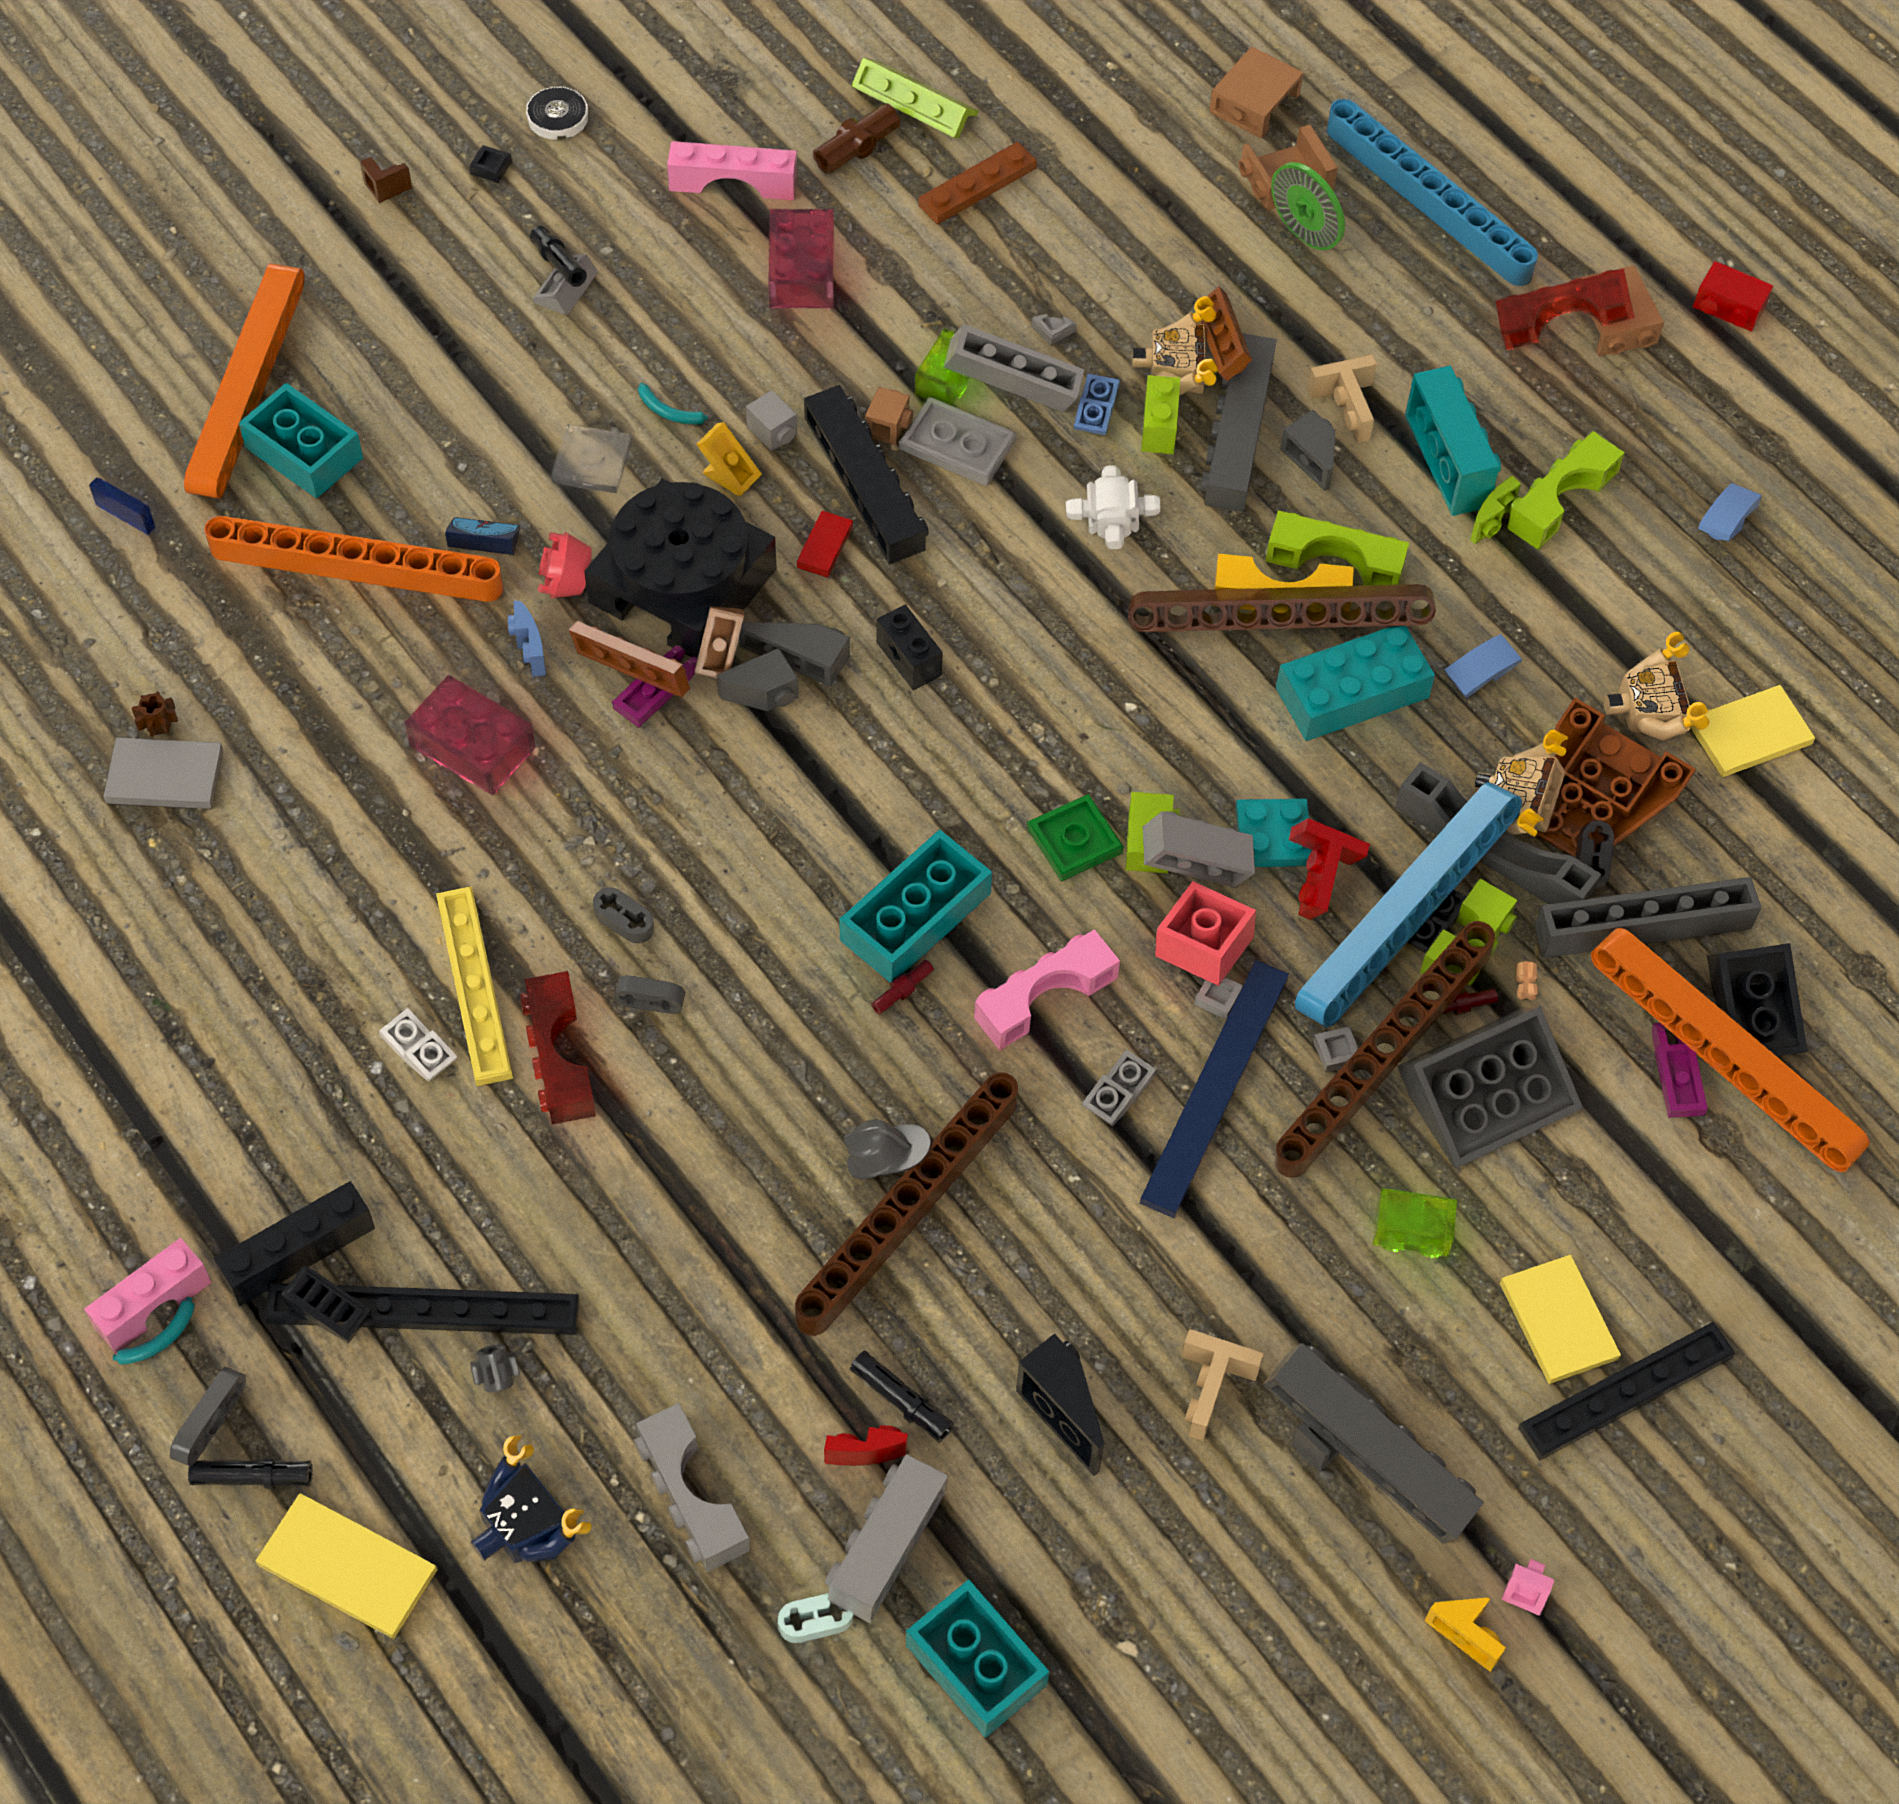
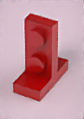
[1289,818,1370,920]

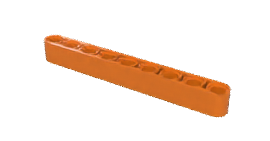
[184,263,305,499]
[204,516,504,602]
[1591,928,1870,1172]

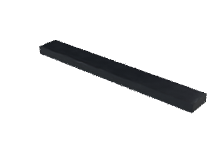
[265,1283,580,1335]

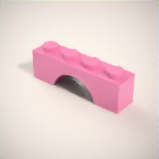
[667,141,797,200]
[974,929,1120,1051]

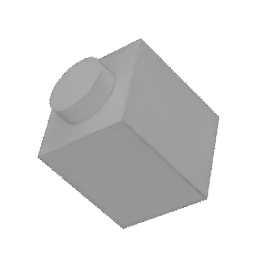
[746,390,797,451]

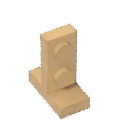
[1307,355,1377,443]
[1182,1329,1264,1441]

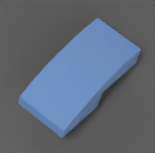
[1074,374,1119,435]
[1698,483,1762,542]
[508,601,546,676]
[1444,634,1522,699]

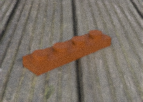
[918,141,1037,225]
[1200,286,1252,381]
[569,621,690,698]

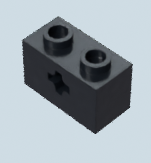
[876,604,943,691]

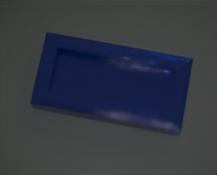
[89,477,155,535]

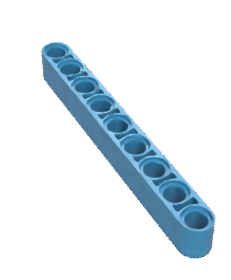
[1327,99,1538,286]
[1295,782,1522,1027]

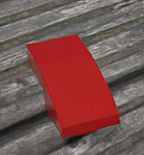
[824,1425,908,1466]

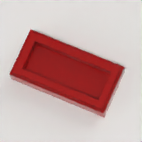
[797,511,853,578]

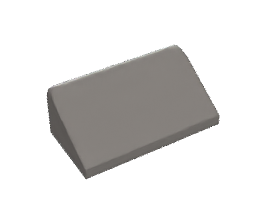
[533,254,597,315]

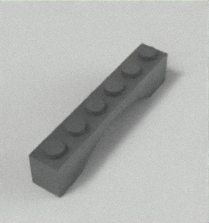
[1395,762,1601,904]

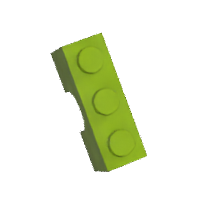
[1420,878,1517,986]

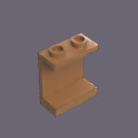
[1209,46,1303,139]
[1238,125,1338,210]
[1569,265,1664,357]

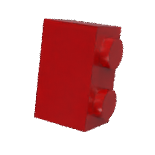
[1693,261,1774,332]

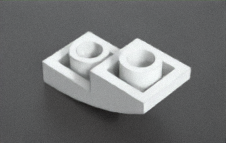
[379,1008,457,1082]

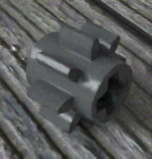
[470,1344,520,1392]

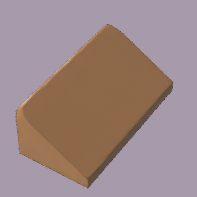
[694,606,744,678]

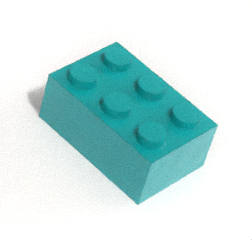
[239,383,363,499]
[906,1579,1049,1738]

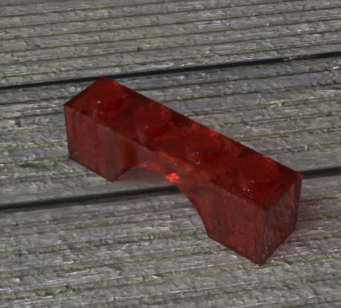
[1495,268,1635,350]
[520,971,596,1125]

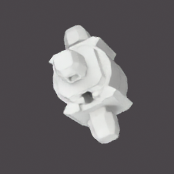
[1066,465,1160,549]

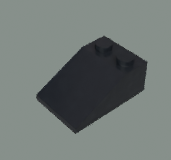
[1707,943,1808,1056]
[1016,1333,1105,1476]

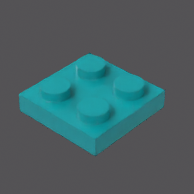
[1235,799,1312,867]

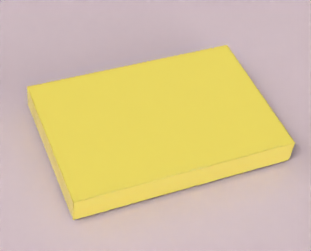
[1690,685,1815,778]
[1499,1254,1621,1384]

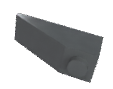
[739,622,850,687]

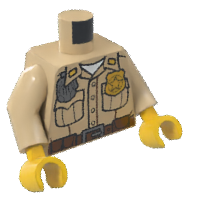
[1132,296,1218,395]
[1604,632,1709,741]
[1475,730,1568,837]

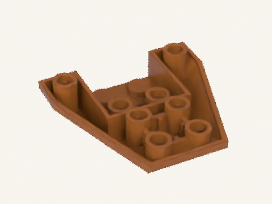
[1536,698,1696,864]

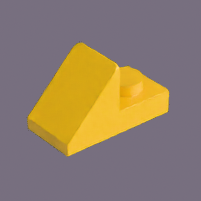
[696,422,762,496]
[1424,1598,1506,1672]

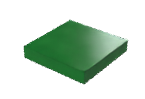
[1027,794,1124,882]

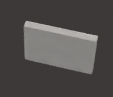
[899,397,1017,486]
[104,737,223,809]

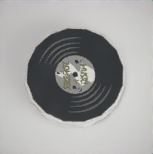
[526,87,588,140]

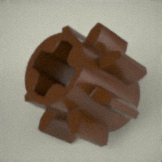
[132,691,178,737]

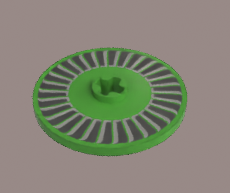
[1271,162,1345,250]

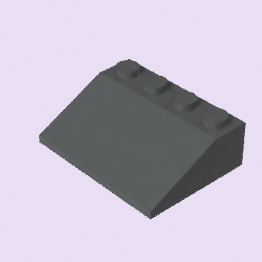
[1397,1006,1583,1168]

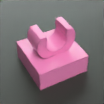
[1501,1559,1554,1616]

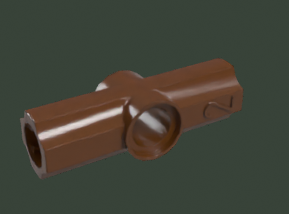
[813,103,900,174]

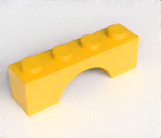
[1213,553,1354,613]

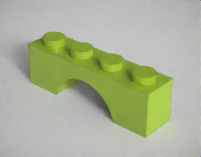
[1507,431,1625,550]
[1265,510,1409,586]

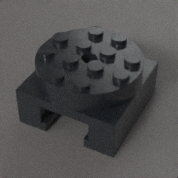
[584,478,777,659]

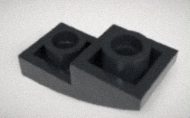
[1407,890,1466,953]

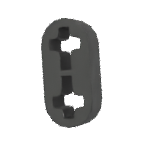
[593,887,654,943]
[614,975,686,1014]

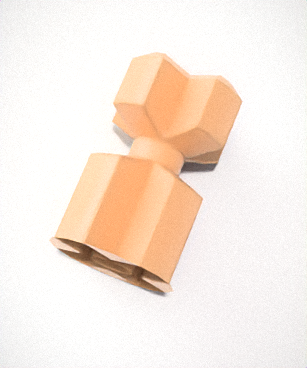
[1515,961,1538,1000]

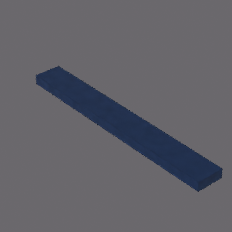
[1140,960,1289,1218]

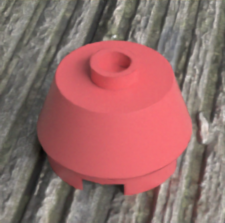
[538,532,592,599]

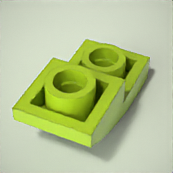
[1470,476,1521,544]

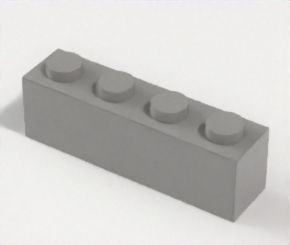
[943,324,1084,412]
[825,1454,948,1623]

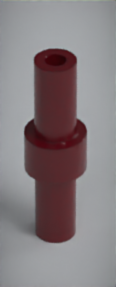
[871,960,934,1015]
[1442,988,1498,1015]

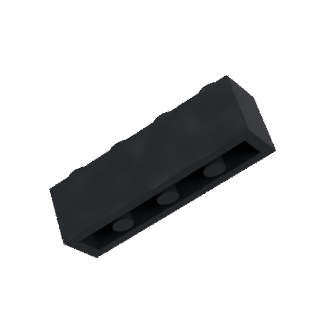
[213,1180,375,1307]

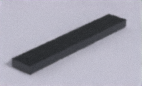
[1518,1322,1735,1461]

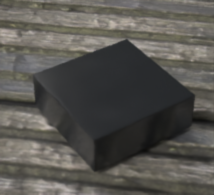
[469,145,512,183]

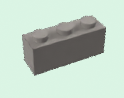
[1143,811,1255,888]

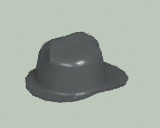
[844,1119,931,1180]

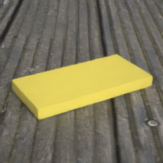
[255,1493,437,1639]

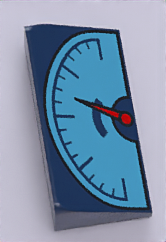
[445,517,520,555]

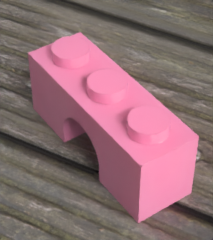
[84,1237,212,1354]

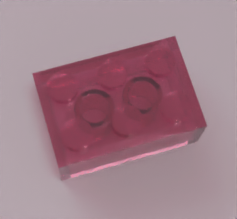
[768,209,834,308]
[404,674,536,796]

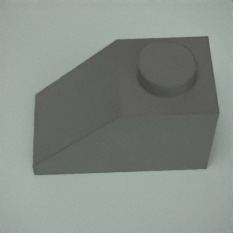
[1280,410,1335,491]
[717,648,799,711]

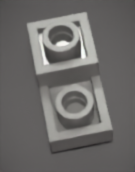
[1082,1049,1157,1126]

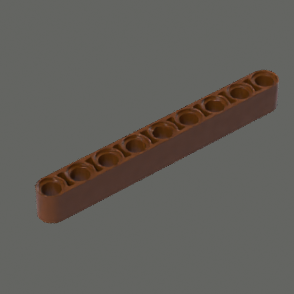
[1128,584,1436,632]
[1275,921,1495,1178]
[795,1072,1018,1336]

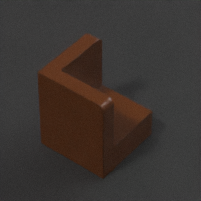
[360,157,412,203]

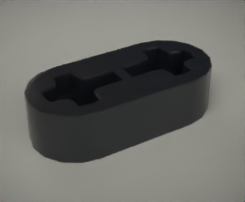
[1575,821,1614,887]

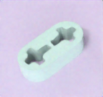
[778,1593,854,1643]

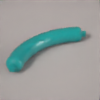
[637,383,708,425]
[113,1297,195,1365]

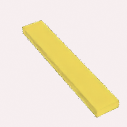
[436,886,513,1086]

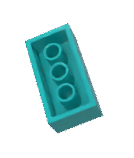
[1404,365,1501,516]
[1276,626,1435,741]
[839,829,992,983]

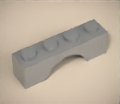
[633,1403,750,1572]

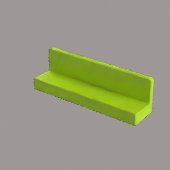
[851,57,979,138]

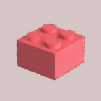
[1155,881,1256,986]

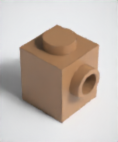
[865,387,913,445]

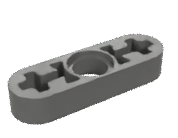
[170,1367,246,1466]

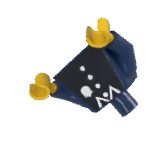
[470,1435,592,1563]

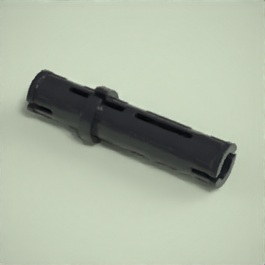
[530,226,587,287]
[850,1351,954,1443]
[188,1457,313,1489]

